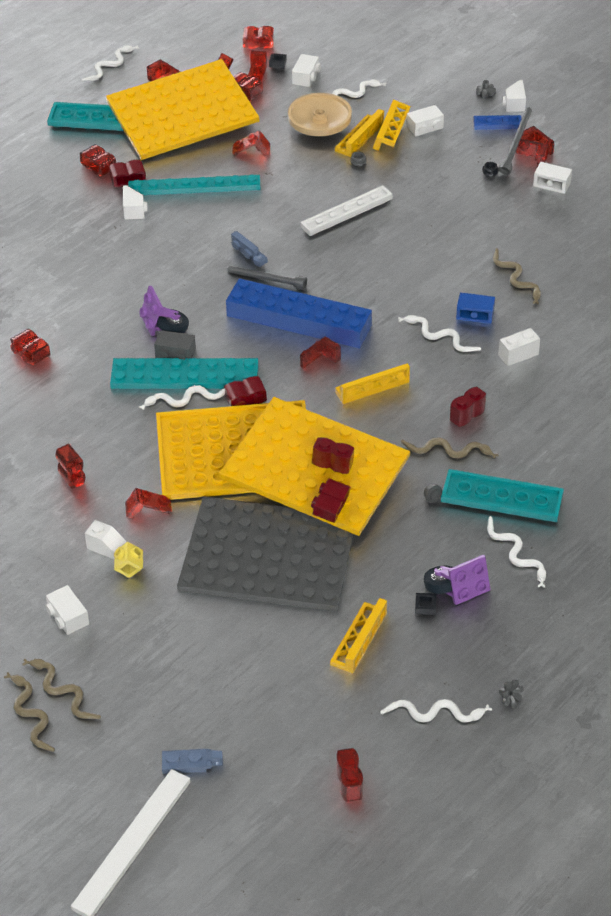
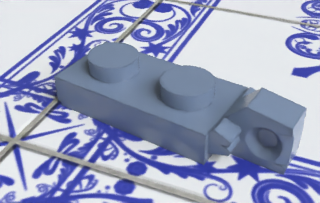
[231,231,268,267]
[162,749,223,774]

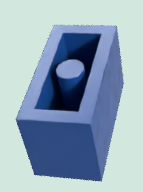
[456,292,495,324]

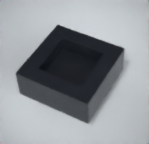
[269,53,287,69]
[415,593,436,615]

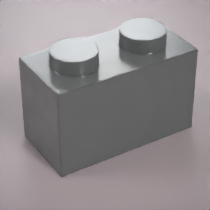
[154,330,196,360]

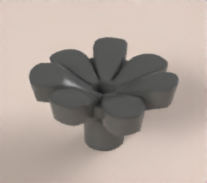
[476,80,496,98]
[499,680,524,708]

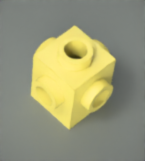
[114,541,143,578]

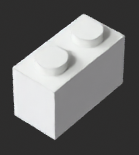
[292,54,321,87]
[406,105,444,137]
[533,162,572,194]
[498,328,540,366]
[45,585,89,635]

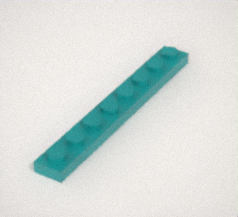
[128,174,261,196]

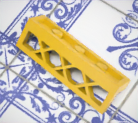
[372,99,411,151]
[335,109,384,157]
[335,363,410,404]
[330,598,387,673]

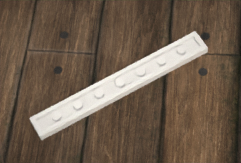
[71,769,191,916]

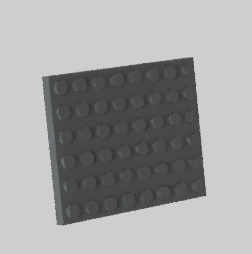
[177,496,354,611]

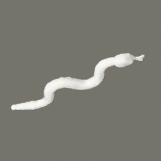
[82,45,139,82]
[332,79,387,98]
[398,315,481,352]
[139,385,225,410]
[487,516,546,588]
[380,699,492,723]

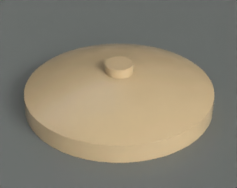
[288,93,352,136]

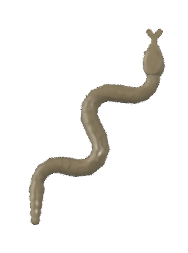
[493,248,541,304]
[401,437,499,459]
[22,658,101,719]
[4,672,55,752]

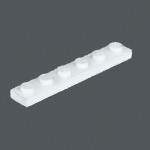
[300,186,393,236]

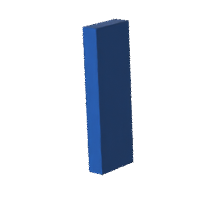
[473,115,522,130]

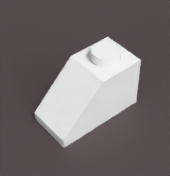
[502,80,526,112]
[123,186,148,220]
[85,520,127,559]

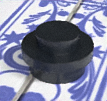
[482,162,499,177]

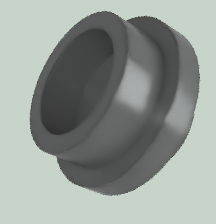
[350,152,367,166]
[424,484,442,503]

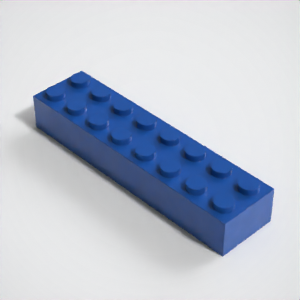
[226,278,372,349]

